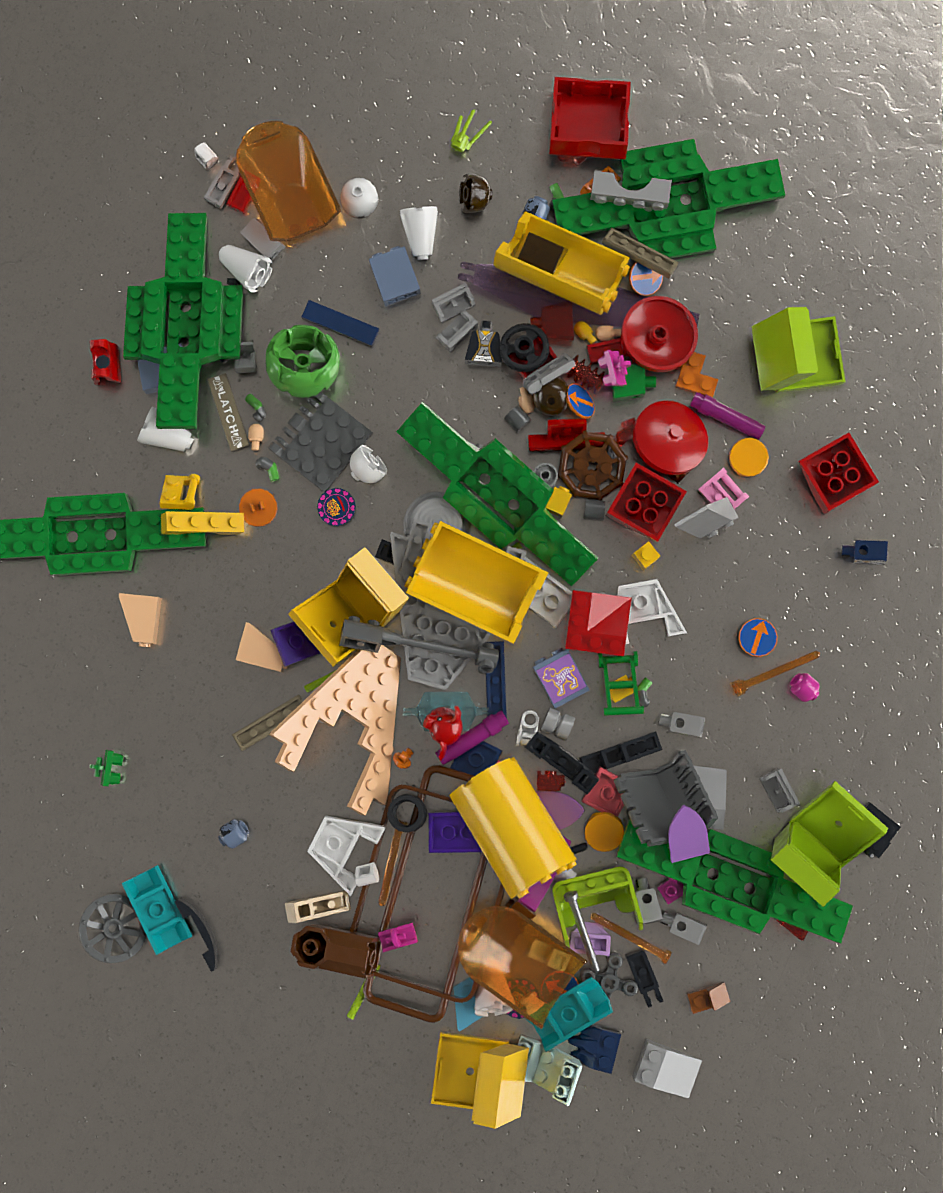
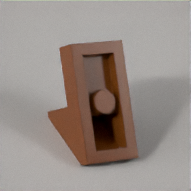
[686,982,730,1014]

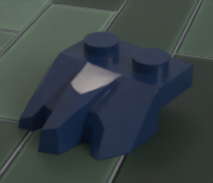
[567,1025,621,1074]

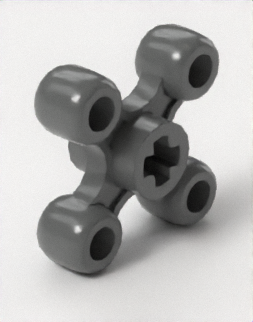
[580,952,638,1004]

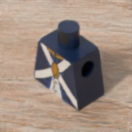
[842,540,888,565]

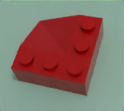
[798,432,879,514]
[605,462,687,542]
[565,590,632,656]

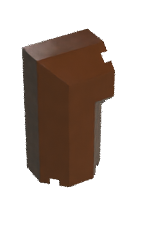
[290,924,381,979]

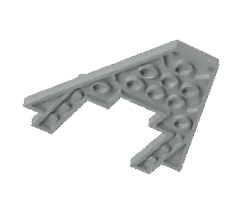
[390,518,526,690]

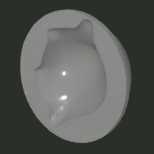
[403,492,471,539]

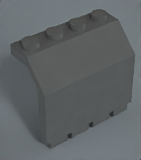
[614,750,718,847]

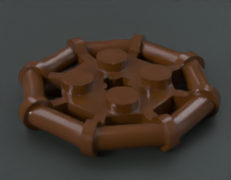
[558,430,628,501]

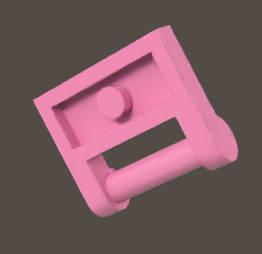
[698,468,749,509]

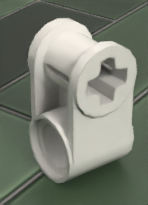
[516,710,539,746]

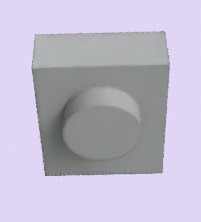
[235,342,256,373]

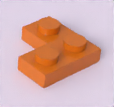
[675,352,718,397]

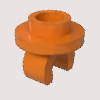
[393,748,414,769]

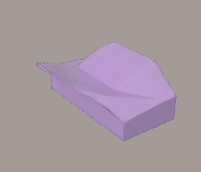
[570,922,611,956]

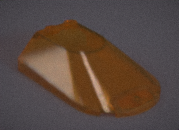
[236,121,341,242]
[458,906,588,1029]

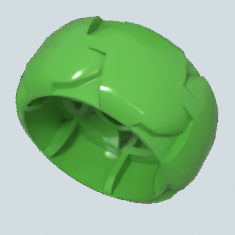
[265,325,340,398]

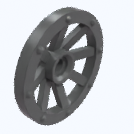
[78,894,147,963]

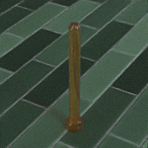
[378,820,408,906]
[591,913,672,964]

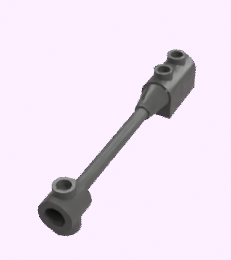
[339,616,499,673]

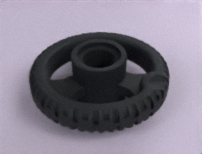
[499,323,550,372]

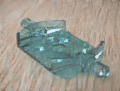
[403,692,489,731]

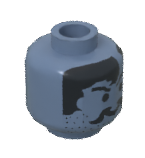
[522,196,550,220]
[218,819,249,849]

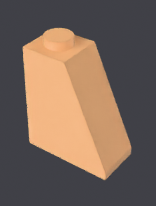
[119,593,162,648]
[236,622,289,673]

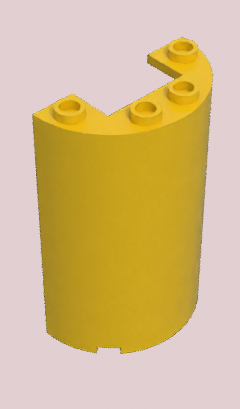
[494,211,630,315]
[404,521,549,644]
[449,757,577,899]

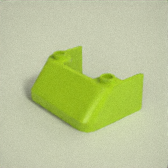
[552,867,643,949]

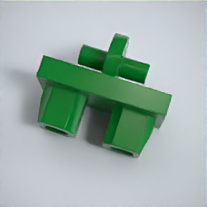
[89,750,124,787]

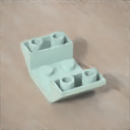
[518,1035,582,1106]

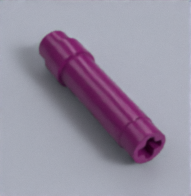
[690,392,766,440]
[435,711,509,766]

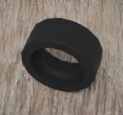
[387,794,427,832]

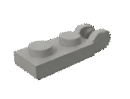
[204,154,246,209]
[522,353,576,394]

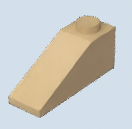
[285,891,351,923]

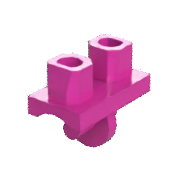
[598,350,631,386]
[378,923,418,952]

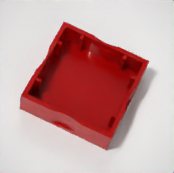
[549,77,631,159]

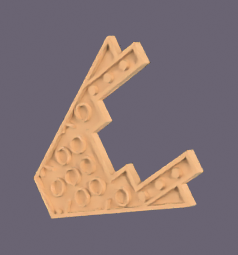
[269,645,401,816]

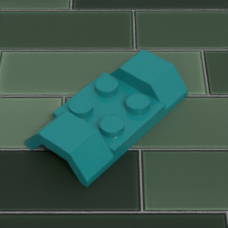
[122,865,192,955]
[525,977,613,1052]

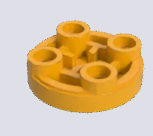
[729,438,769,477]
[585,812,624,852]

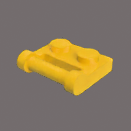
[159,474,200,510]

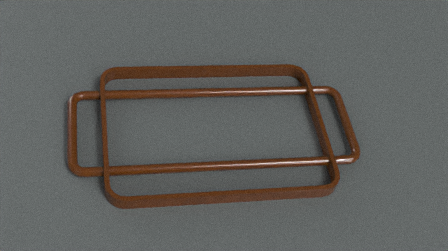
[350,765,505,1023]

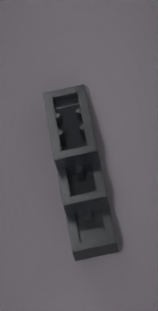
[579,731,663,773]

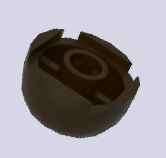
[459,174,493,213]
[532,377,568,416]

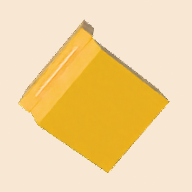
[288,547,409,667]
[431,1031,529,1129]

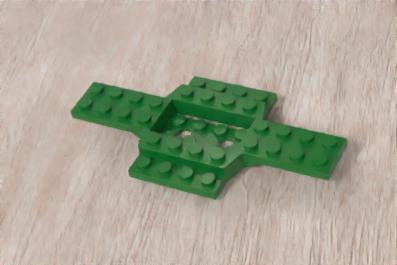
[552,139,786,259]
[123,213,243,429]

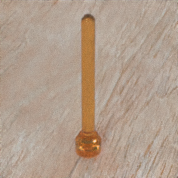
[731,651,820,696]

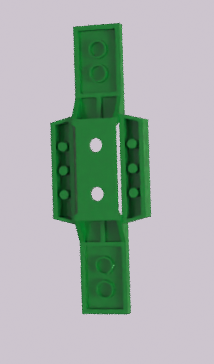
[396,402,598,586]
[0,493,206,576]
[616,819,853,944]

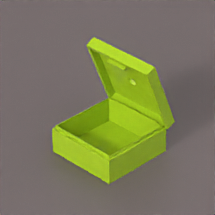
[751,307,846,393]
[771,781,888,907]

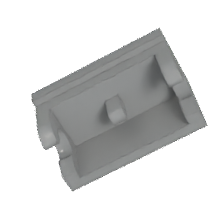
[240,217,286,259]
[432,282,476,323]
[436,310,478,353]
[759,768,800,813]

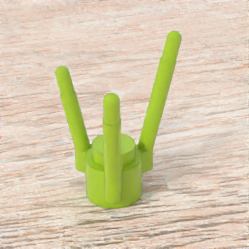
[451,109,492,153]

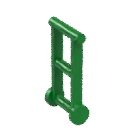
[598,651,644,716]

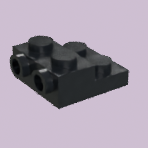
[863,802,901,859]

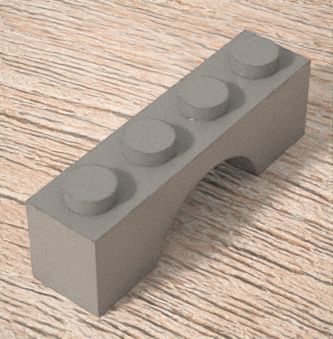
[590,171,672,210]

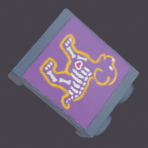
[532,648,589,709]

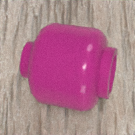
[790,673,820,702]

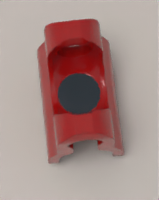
[89,339,121,385]

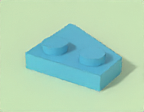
[454,976,483,1032]

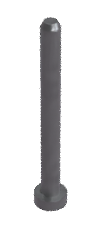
[564,891,600,973]

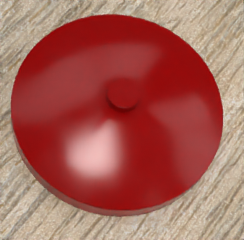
[621,296,698,372]
[633,401,708,475]

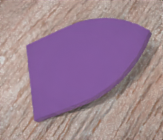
[536,791,585,830]
[668,805,710,863]

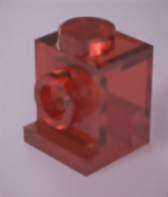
[537,770,565,791]

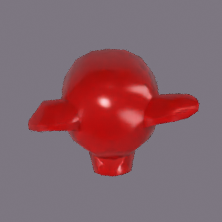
[423,706,463,761]

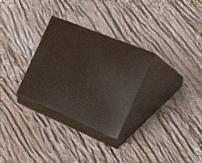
[518,232,568,274]

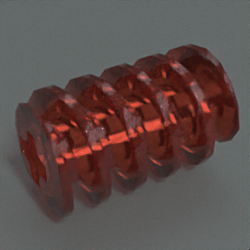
[567,354,605,395]

